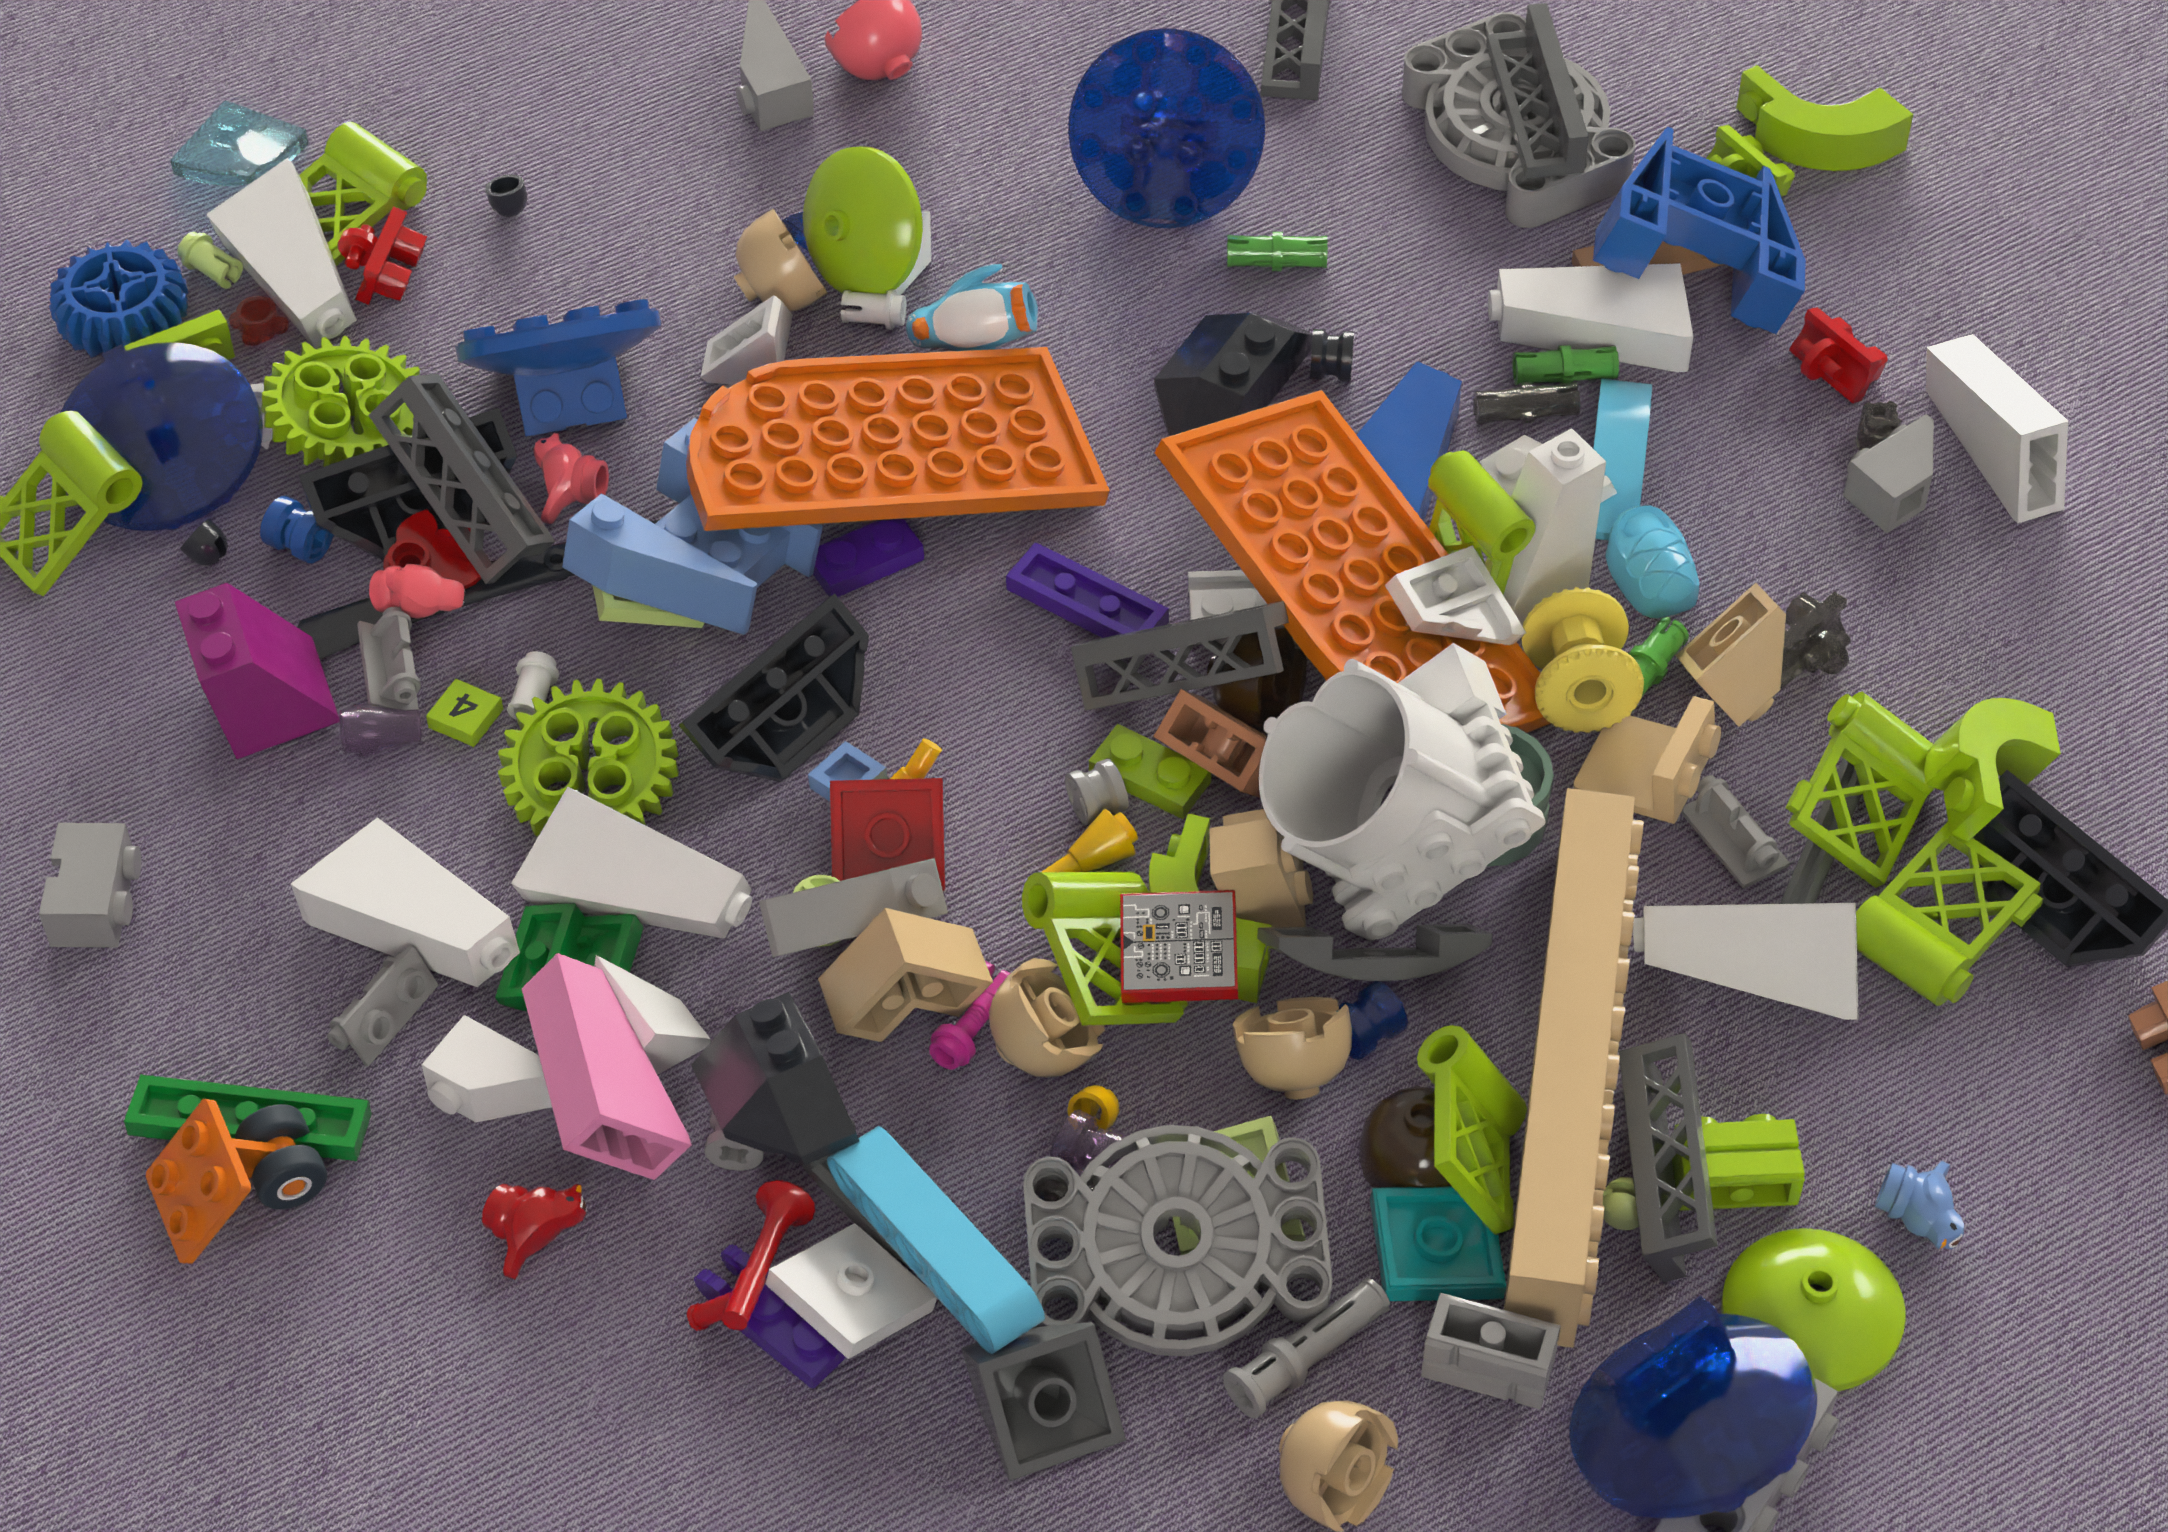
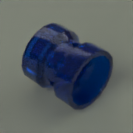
[1336,981,1408,1060]

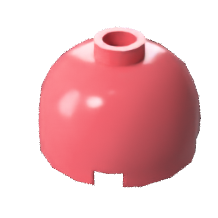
[825,0,922,80]

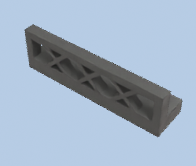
[1261,0,1330,100]
[1486,3,1589,179]
[368,374,556,584]
[1071,601,1289,711]
[1619,1033,1718,1282]

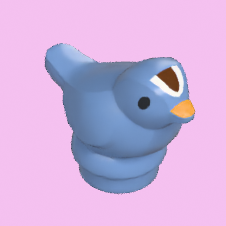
[1875,1160,1965,1249]

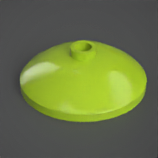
[803,146,923,294]
[1721,1228,1906,1391]

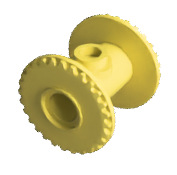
[1521,587,1644,733]

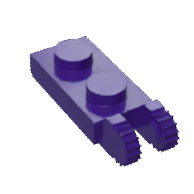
[693,1244,846,1389]

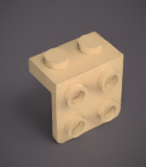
[1574,696,1721,824]

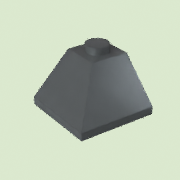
[961,1322,1126,1481]

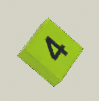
[426,678,504,747]

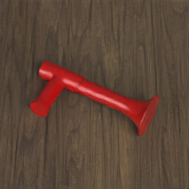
[687,1180,816,1331]

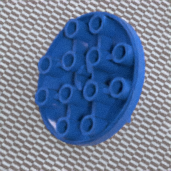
[455,299,662,437]

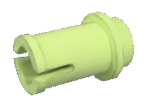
[177,232,243,289]

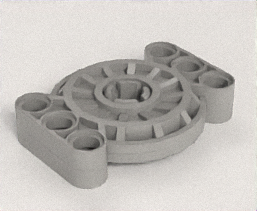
[1402,12,1636,228]
[1023,1125,1332,1356]

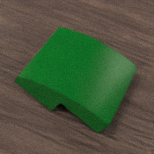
[495,903,644,1012]

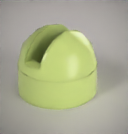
[1602,1177,1639,1230]

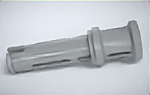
[1223,1278,1390,1419]

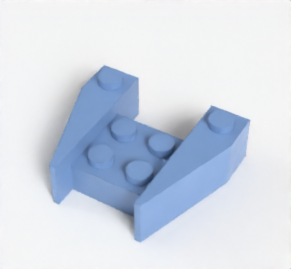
[562,418,823,635]

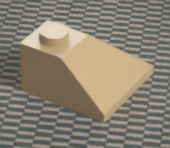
[1675,583,1786,727]

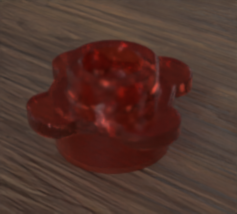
[229,296,289,346]

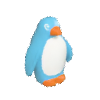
[906,264,1038,351]

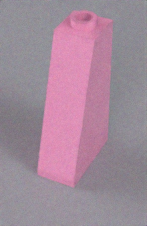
[522,953,692,1180]

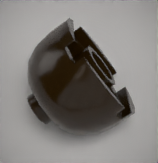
[1207,625,1307,734]
[1359,1086,1452,1188]

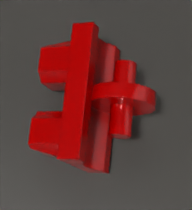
[338,206,427,305]
[1789,307,1888,403]

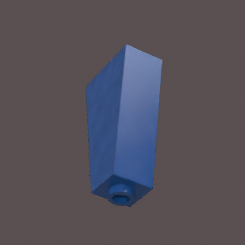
[1357,361,1462,522]

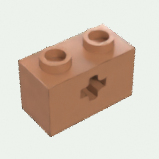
[1153,689,1267,798]

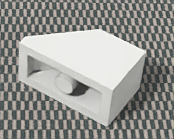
[422,1015,552,1122]

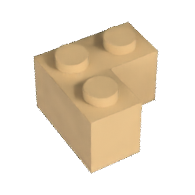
[1209,809,1313,927]
[818,908,993,1042]

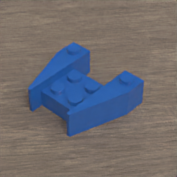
[1593,126,1806,334]

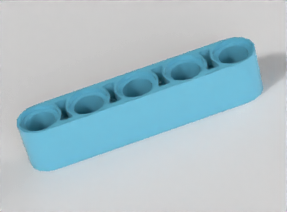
[827,1126,1045,1354]

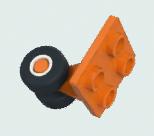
[145,1099,327,1264]

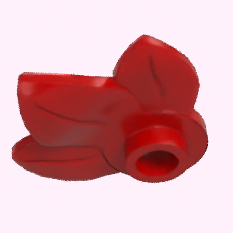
[383,509,481,589]

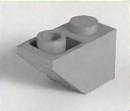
[1843,414,1934,533]

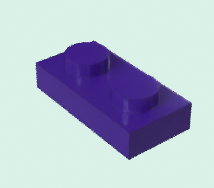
[813,518,924,597]

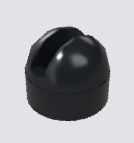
[485,174,527,217]
[180,519,228,566]

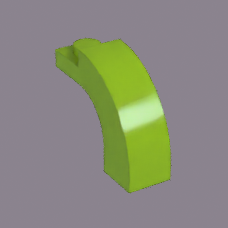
[1736,65,1913,171]
[1924,698,2061,841]
[1149,814,1272,1003]

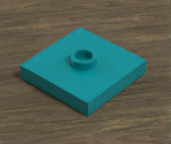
[1370,1187,1507,1301]

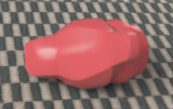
[533,433,609,524]
[369,564,465,618]

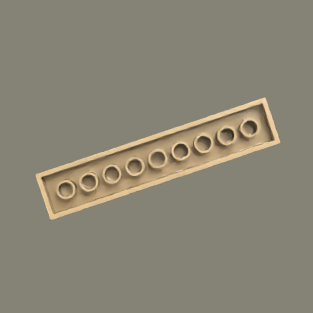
[1504,788,1644,1348]

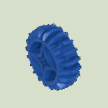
[49,239,188,361]

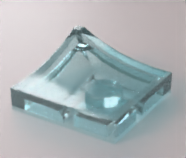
[170,100,309,186]

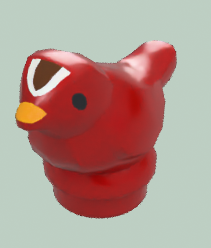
[482,1184,587,1280]

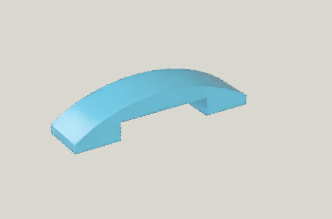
[1593,379,1652,540]

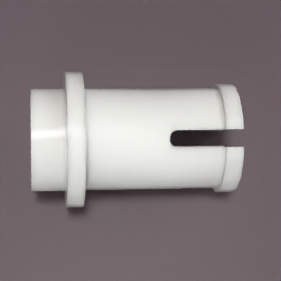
[841,289,906,330]
[507,651,559,721]

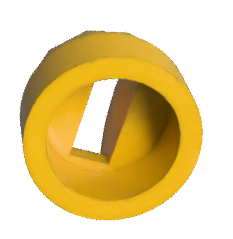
[1067,1085,1120,1136]

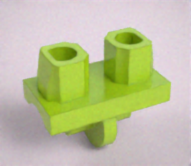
[1706,125,1795,197]

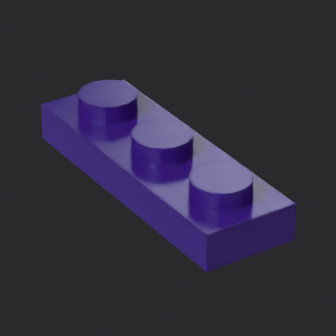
[1006,542,1169,638]

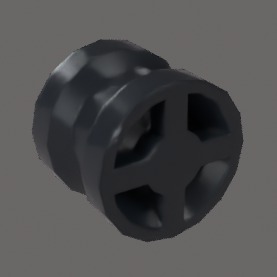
[1310,329,1354,382]

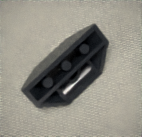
[1154,313,1313,437]
[299,408,517,561]
[679,593,869,782]
[1974,770,2168,967]
[691,992,859,1166]

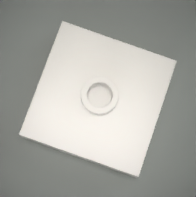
[765,1223,937,1359]

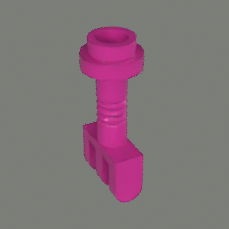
[929,961,1011,1070]

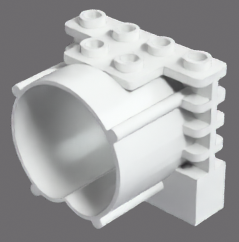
[1259,643,1545,940]

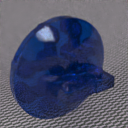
[1068,29,1266,228]
[60,342,263,531]
[1569,1295,1818,1518]

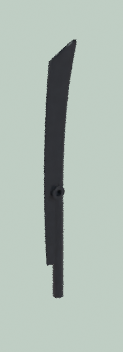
[297,519,660,659]

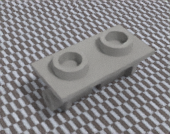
[357,607,421,718]
[1681,775,1790,889]
[327,945,439,1067]

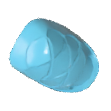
[1605,505,1699,618]

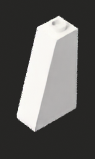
[206,158,357,349]
[1488,263,1694,372]
[1926,334,2068,523]
[1485,428,1606,626]
[511,787,752,939]
[291,818,520,987]
[1633,903,1859,1020]

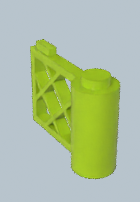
[299,122,427,266]
[0,411,142,597]
[1428,450,1536,595]
[1785,691,1935,888]
[1856,821,2043,1006]
[1022,872,1188,1026]
[1417,1025,1527,1235]

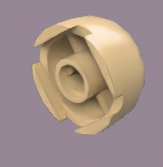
[734,209,828,312]
[989,958,1105,1078]
[1232,997,1352,1099]
[1279,1401,1398,1532]

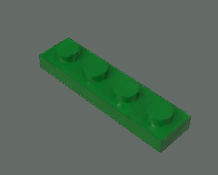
[124,1074,372,1161]

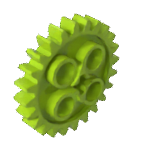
[261,336,420,467]
[498,678,679,836]

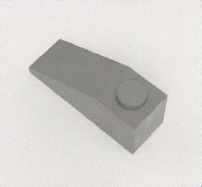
[736,0,814,131]
[759,858,948,957]

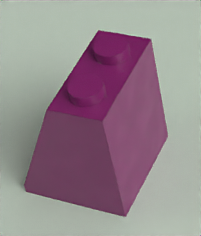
[174,583,341,759]

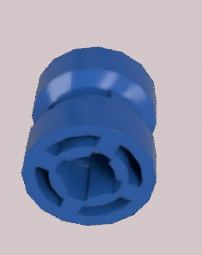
[260,496,334,564]

